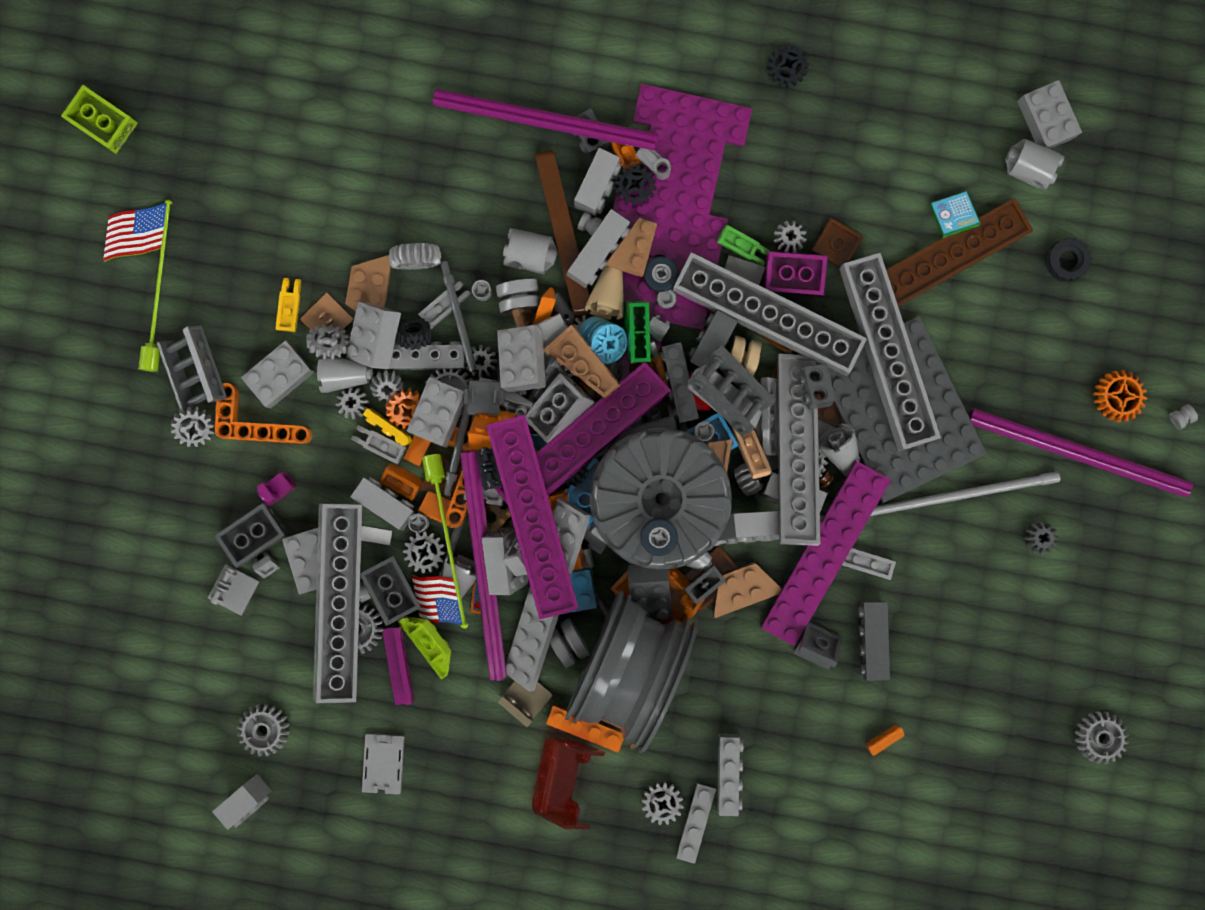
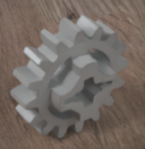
[306,324,349,359]
[171,406,214,447]
[403,531,446,573]
[642,781,683,825]

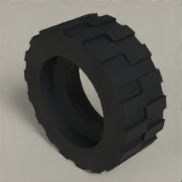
[1045,238,1092,282]

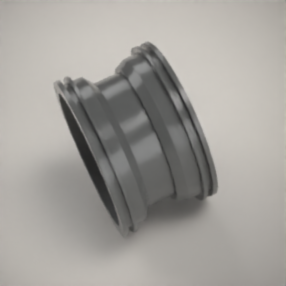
[564,590,698,754]

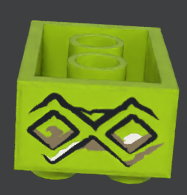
[61,85,138,154]

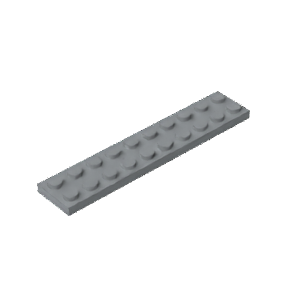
[777,354,820,546]
[505,498,591,692]

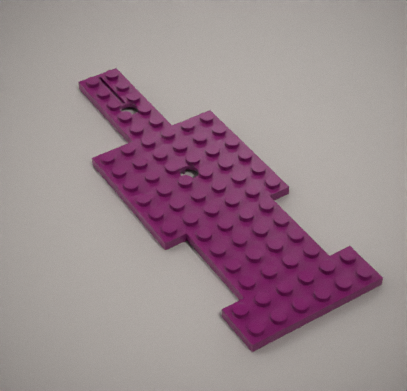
[597,84,752,382]

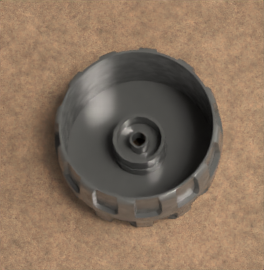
[590,428,732,569]

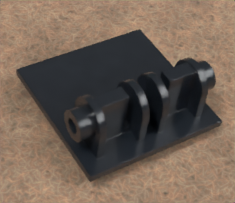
[476,447,503,490]

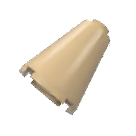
[585,266,624,320]

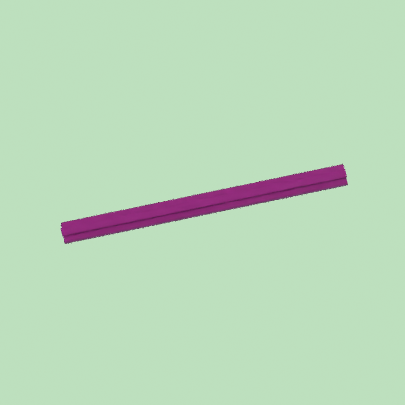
[433,89,659,151]
[969,408,1193,497]
[460,450,507,681]

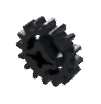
[767,44,809,88]
[615,164,657,208]

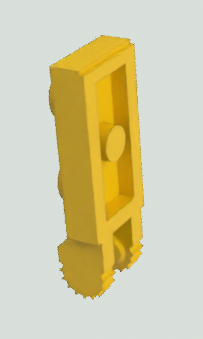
[275,277,301,332]
[363,408,412,446]

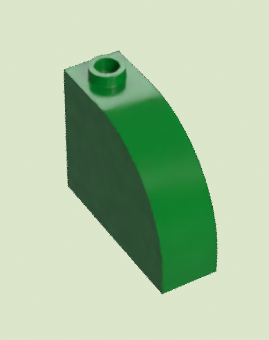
[623,300,651,363]

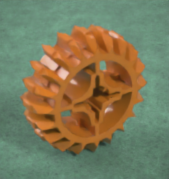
[1093,370,1148,422]

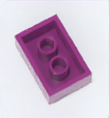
[764,251,827,295]

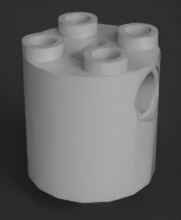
[1005,139,1064,190]
[503,228,557,274]

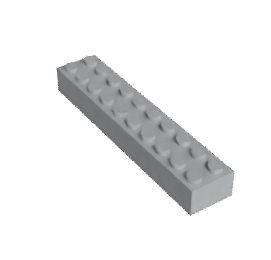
[673,253,867,376]
[839,253,941,452]
[313,504,362,703]

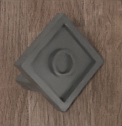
[793,622,842,669]

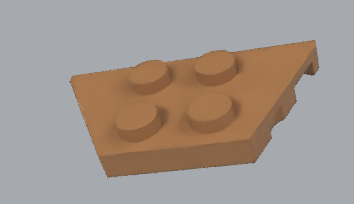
[345,255,392,311]
[713,562,782,618]

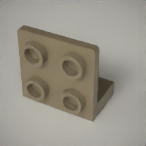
[498,681,553,727]

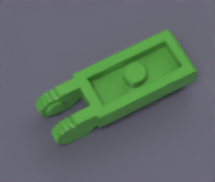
[717,225,770,266]

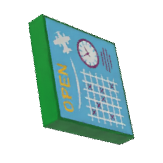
[930,191,981,238]

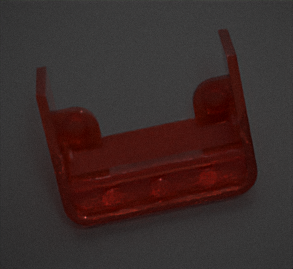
[532,738,605,829]

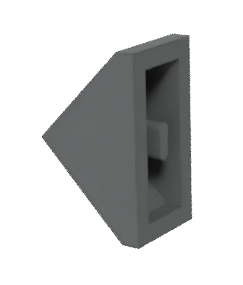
[684,566,726,605]

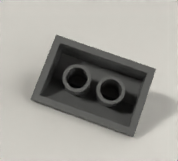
[360,556,421,626]

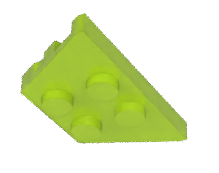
[397,616,451,680]

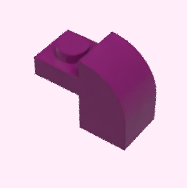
[256,472,297,506]

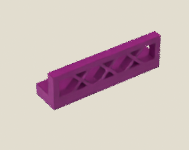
[383,626,415,705]

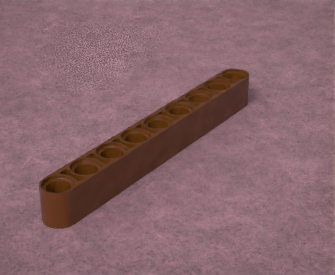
[535,150,591,318]

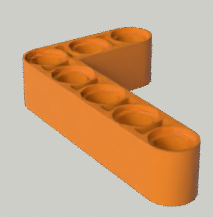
[215,383,313,444]
[446,427,469,528]

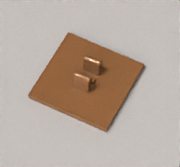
[300,293,354,331]

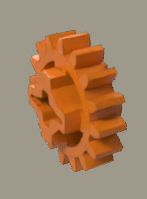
[385,388,422,429]

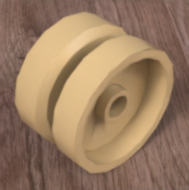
[724,335,762,377]

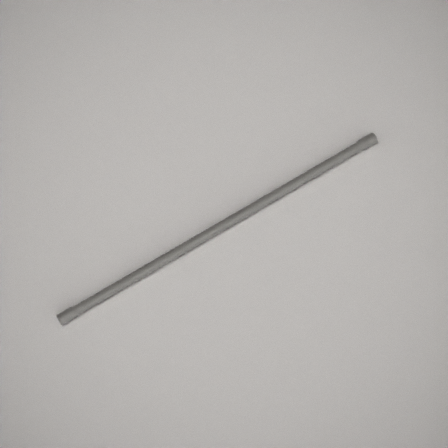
[715,471,1060,546]

